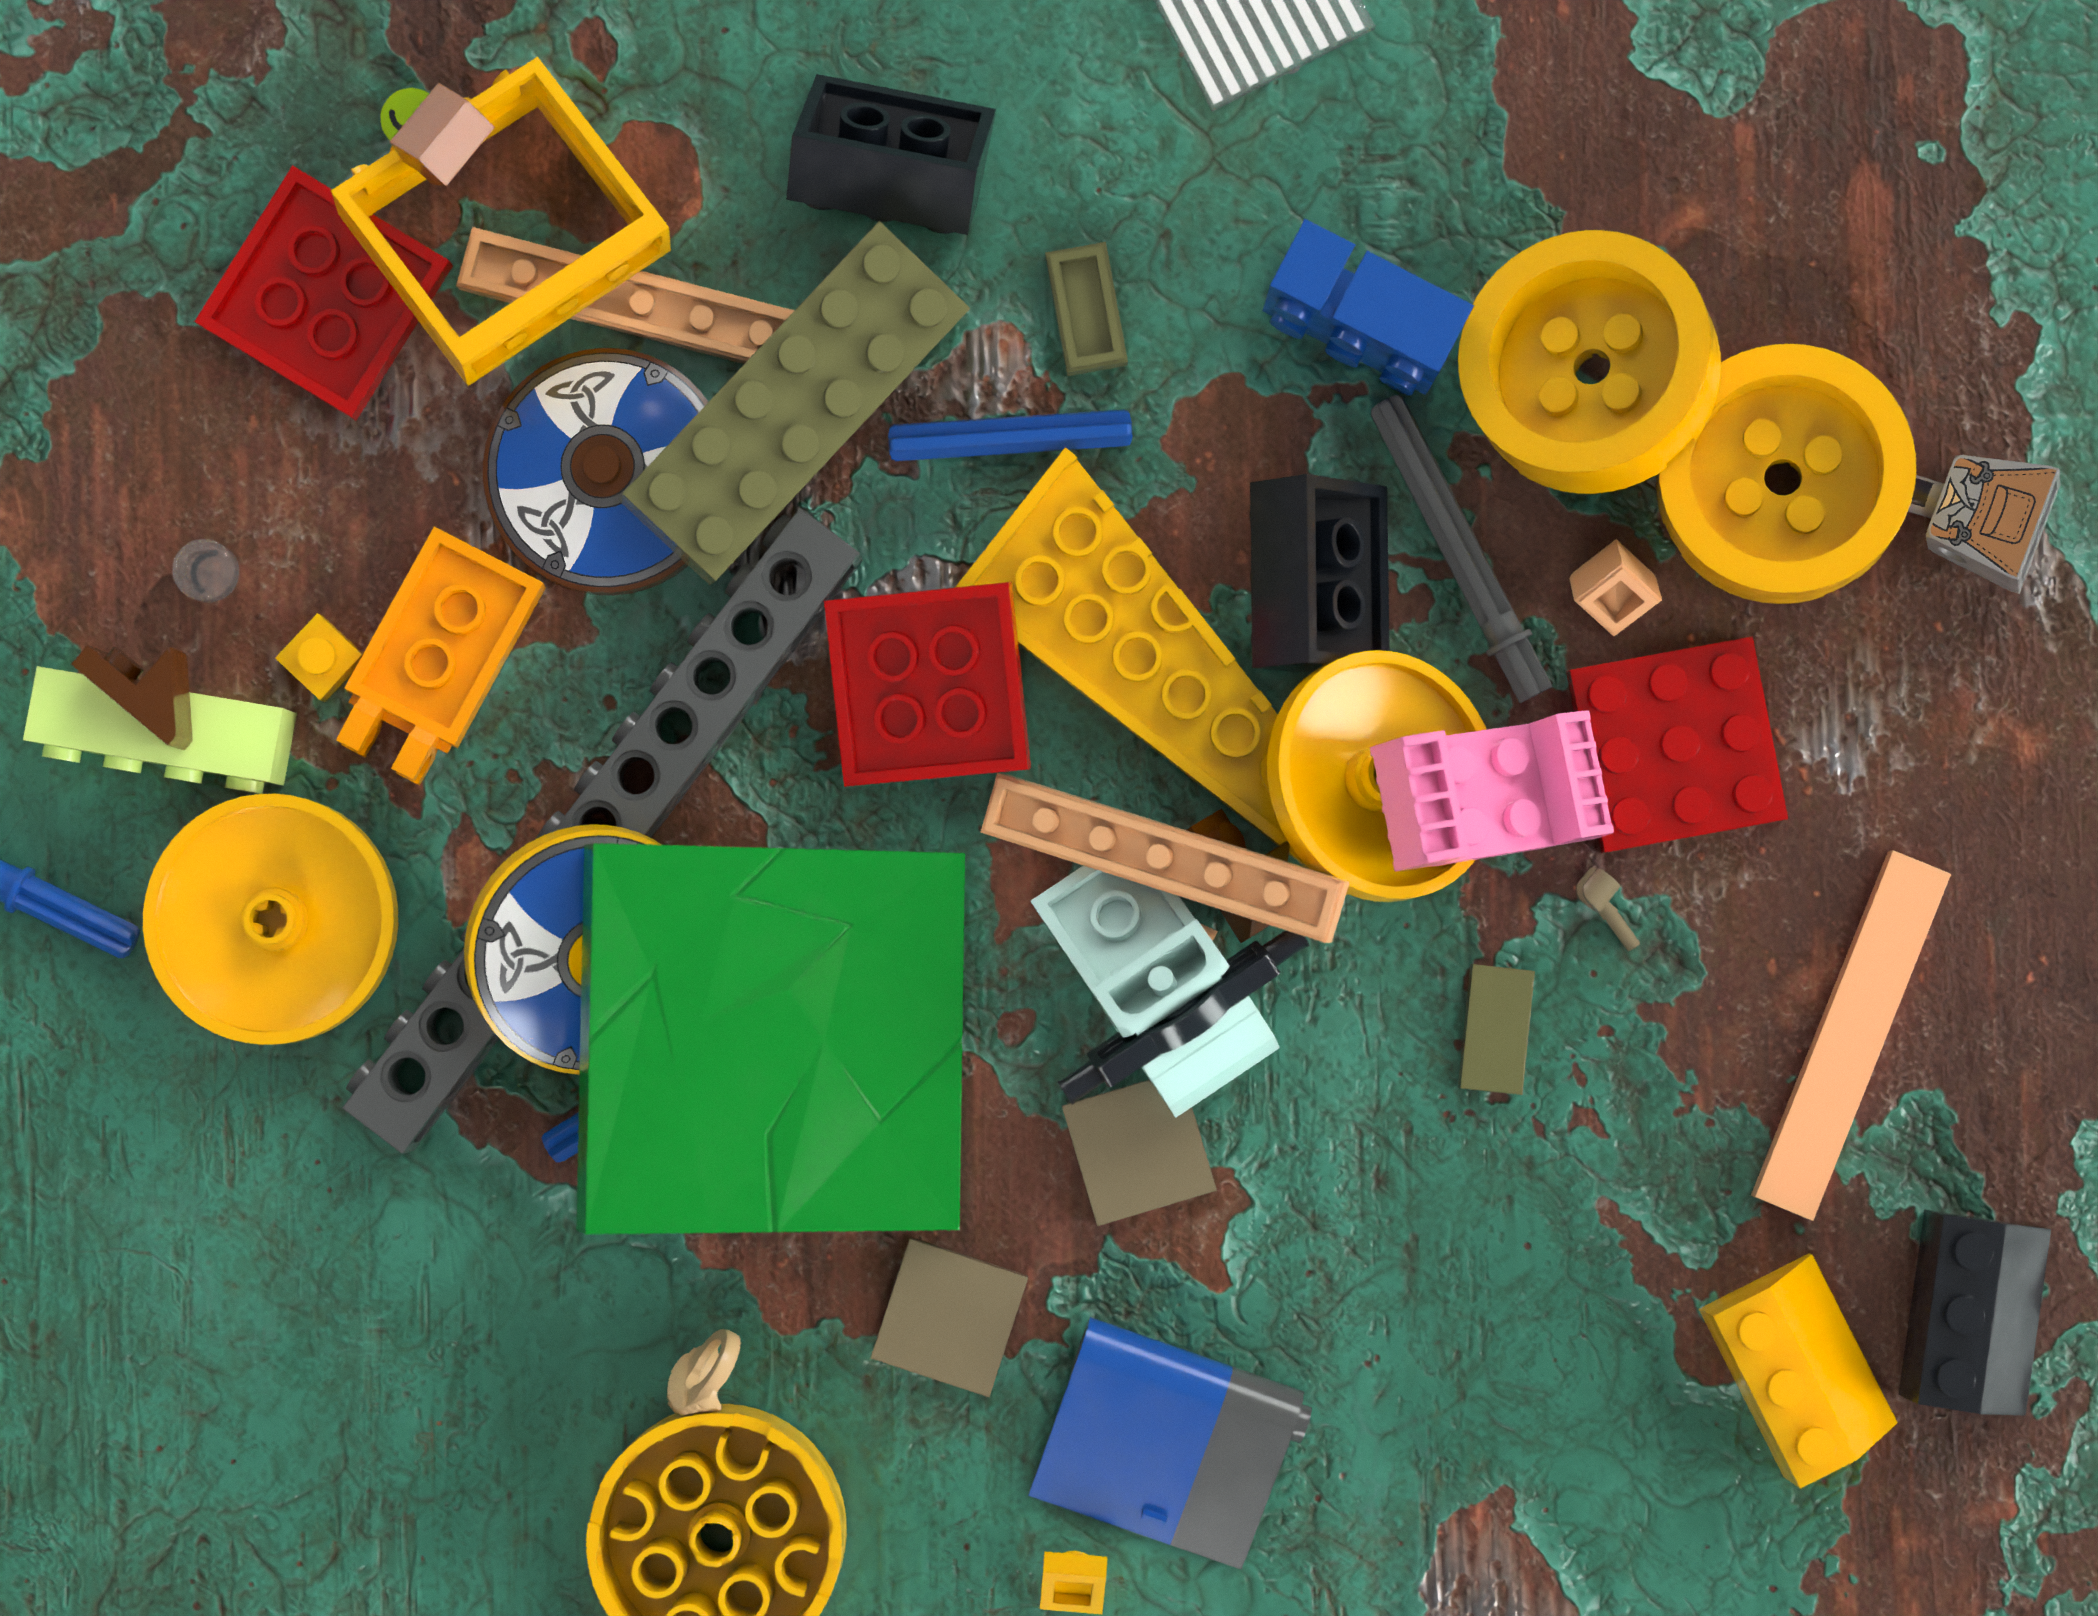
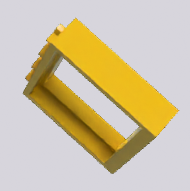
[331,56,671,386]

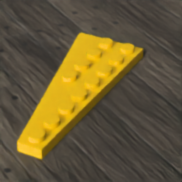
[956,447,1347,895]

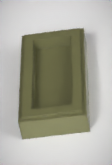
[1045,242,1128,377]
[1458,964,1535,1095]

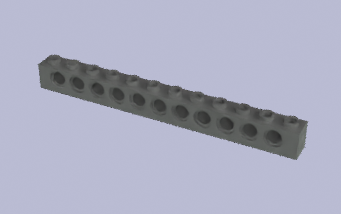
[342,508,863,1154]

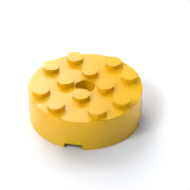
[586,1404,847,1616]

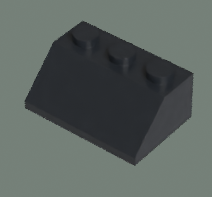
[786,74,996,235]
[1249,474,1390,672]
[1898,1209,2051,1416]

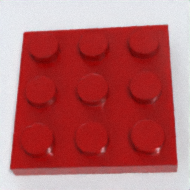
[194,165,454,421]
[824,582,1031,787]
[1566,636,1788,853]

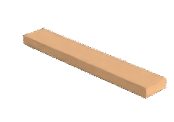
[456,227,795,364]
[980,773,1350,943]
[1751,850,1951,1221]

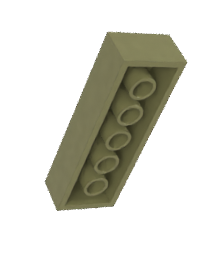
[619,221,970,585]

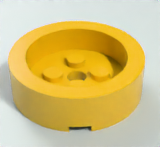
[1458,230,1721,494]
[1656,344,1916,604]

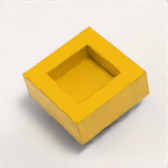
[275,613,363,702]
[1040,1551,1107,1615]

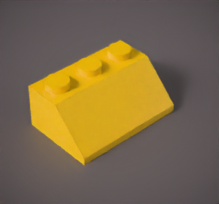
[1699,1253,1898,1489]

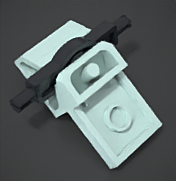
[1031,865,1310,1118]

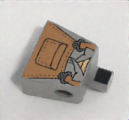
[1908,455,2060,594]

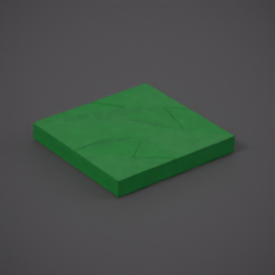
[576,843,965,1234]

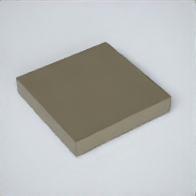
[1062,1079,1217,1226]
[871,1237,1029,1397]

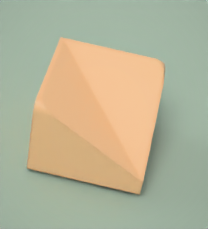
[1569,539,1662,636]

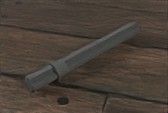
[1371,395,1553,704]

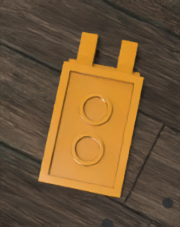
[336,526,546,786]

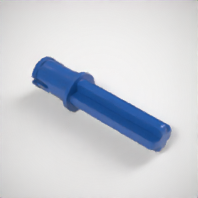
[0,859,140,958]

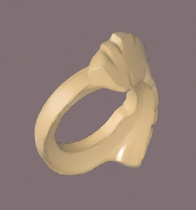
[667,1329,741,1415]

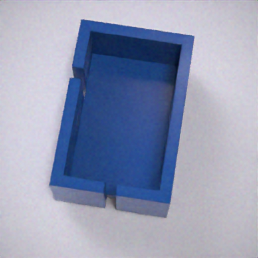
[1263,219,1474,395]

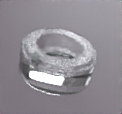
[172,539,239,603]

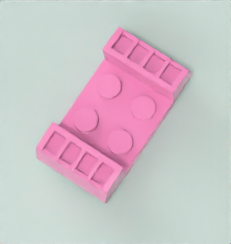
[1370,710,1614,872]

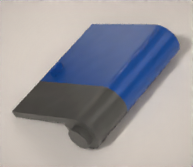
[1028,1317,1312,1570]

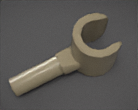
[1575,867,1640,951]

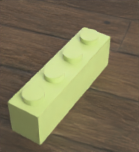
[23,666,297,794]

